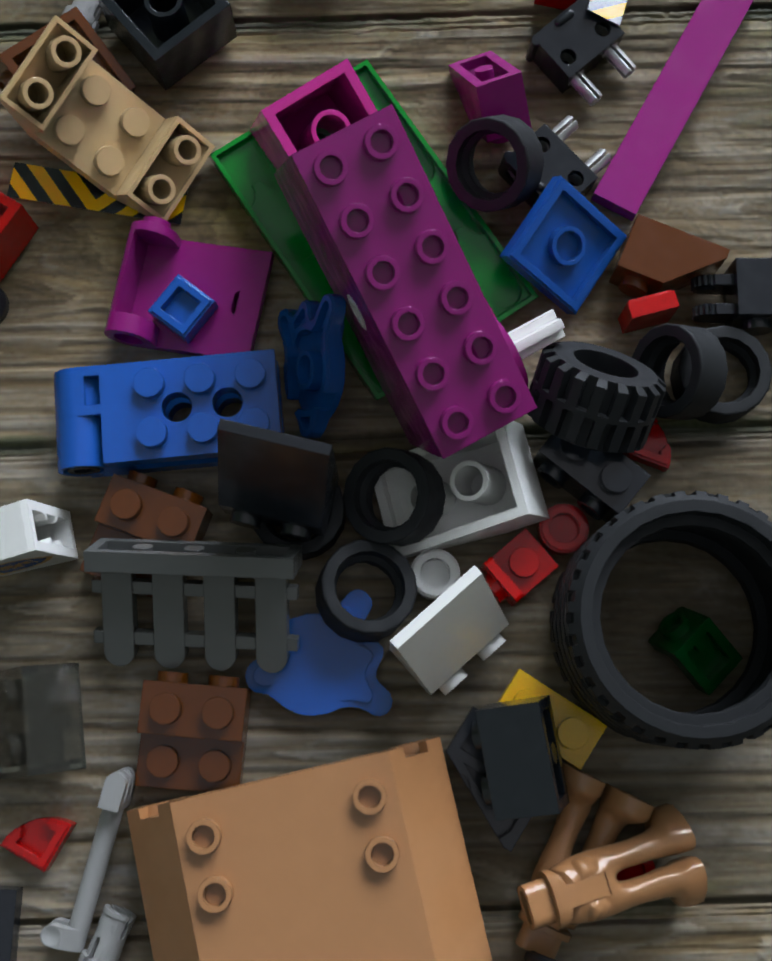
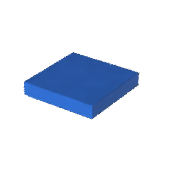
[499,176,627,315]

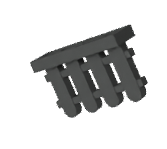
[83,538,302,673]

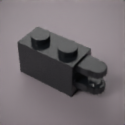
[691,258,772,336]

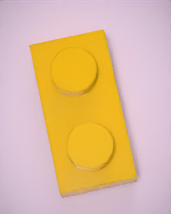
[497,669,607,770]

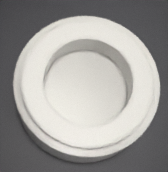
[411,549,460,600]

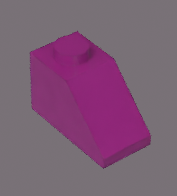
[448,51,532,144]

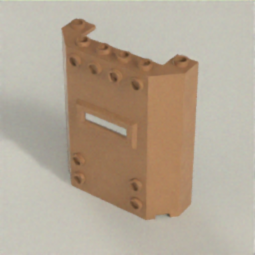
[126,736,492,961]

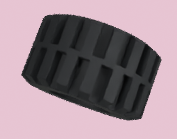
[527,341,666,453]

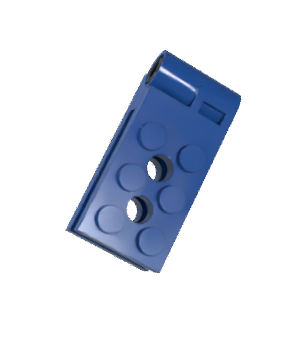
[54,349,285,478]

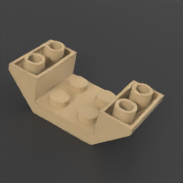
[0,15,215,221]

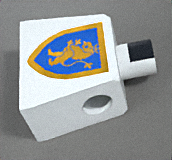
[0,499,79,577]

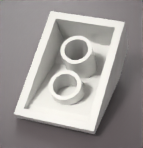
[374,421,549,558]
[389,565,509,696]

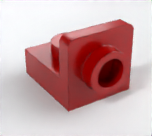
[479,528,559,606]

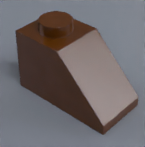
[609,214,730,298]

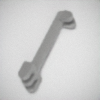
[40,766,136,953]

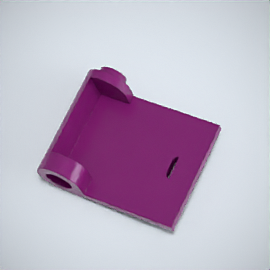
[104,216,275,356]

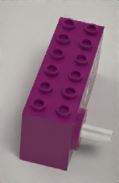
[274,104,566,459]

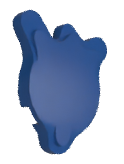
[278,293,346,438]
[245,589,393,716]

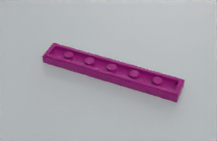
[591,0,754,221]

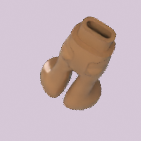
[515,763,655,959]
[517,803,707,931]

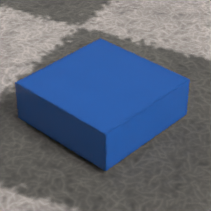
[148,274,219,344]

